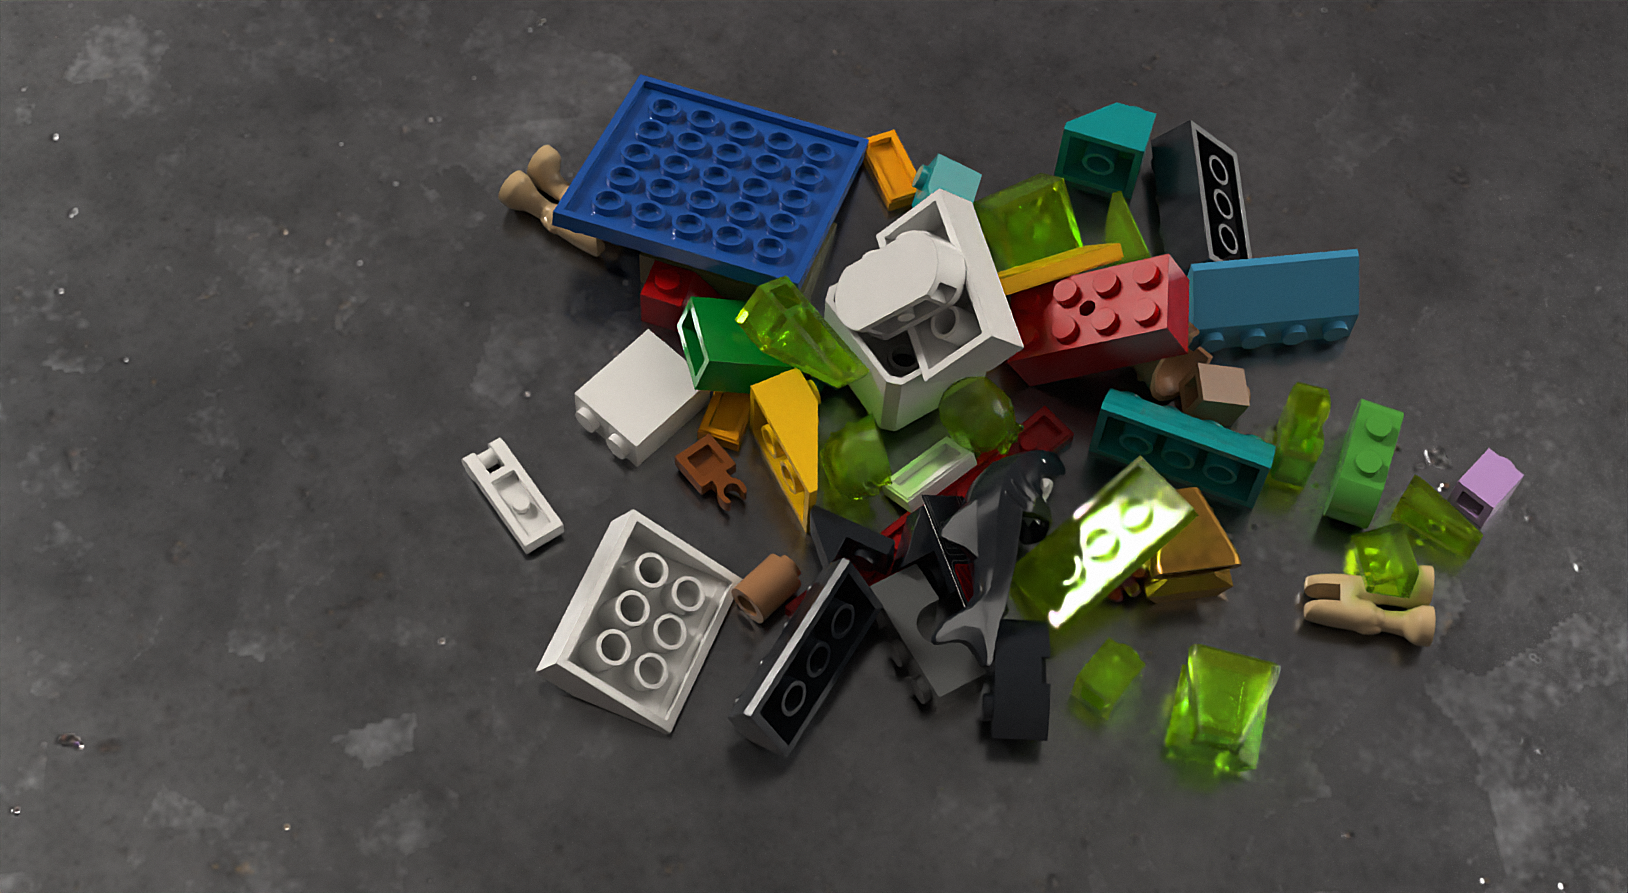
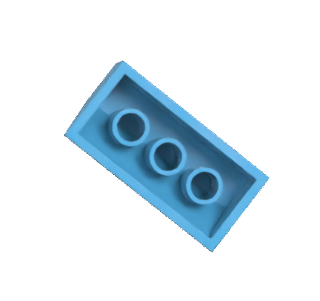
[1187,249,1359,353]

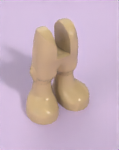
[498,145,605,257]
[1304,565,1436,647]

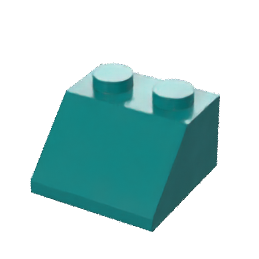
[1054,102,1156,199]

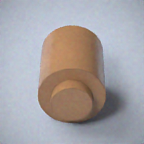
[731,554,801,623]

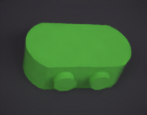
[1323,398,1404,529]

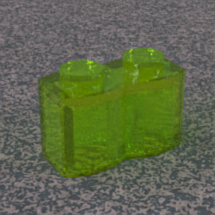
[1270,382,1331,487]

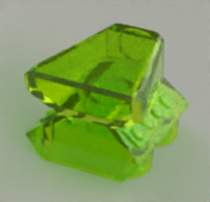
[1165,644,1280,772]

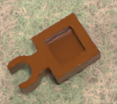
[675,433,747,511]

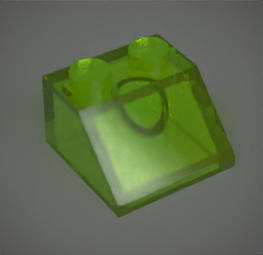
[973,173,1083,271]

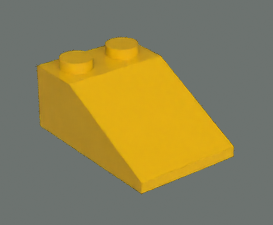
[749,367,821,533]

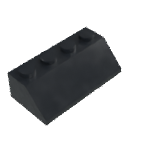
[1151,120,1252,276]
[727,558,883,758]

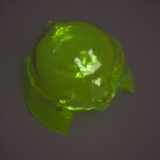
[819,411,893,501]

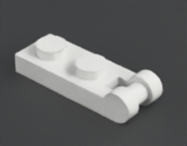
[461,438,564,554]

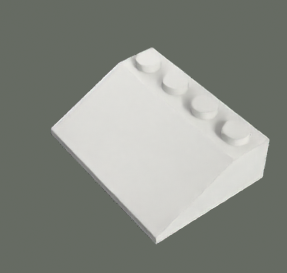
[535,509,743,735]

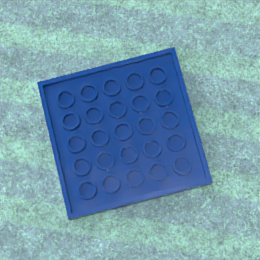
[552,74,869,297]

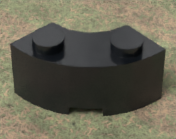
[982,619,1051,741]

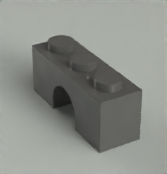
[870,563,986,715]

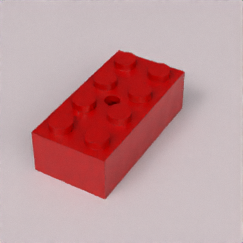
[1007,254,1190,386]

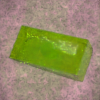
[1391,474,1484,560]

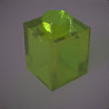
[1071,637,1146,721]

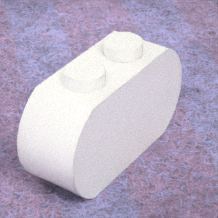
[835,230,966,340]

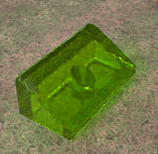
[1350,523,1419,599]

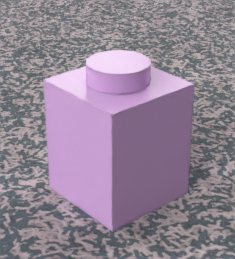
[1447,448,1524,528]

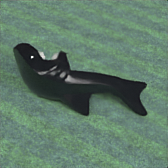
[931,450,1066,668]

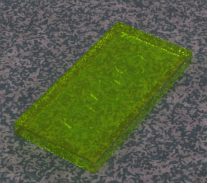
[1012,455,1199,635]

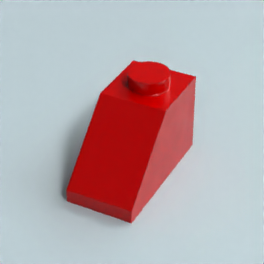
[640,260,725,332]

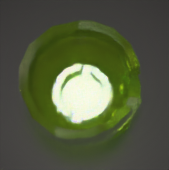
[938,376,1024,455]

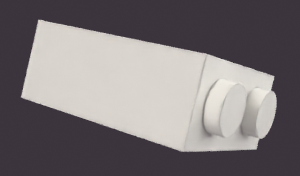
[574,329,710,467]

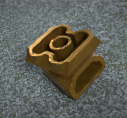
[1128,487,1242,603]

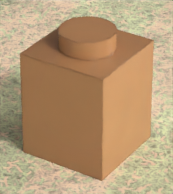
[1178,363,1251,426]

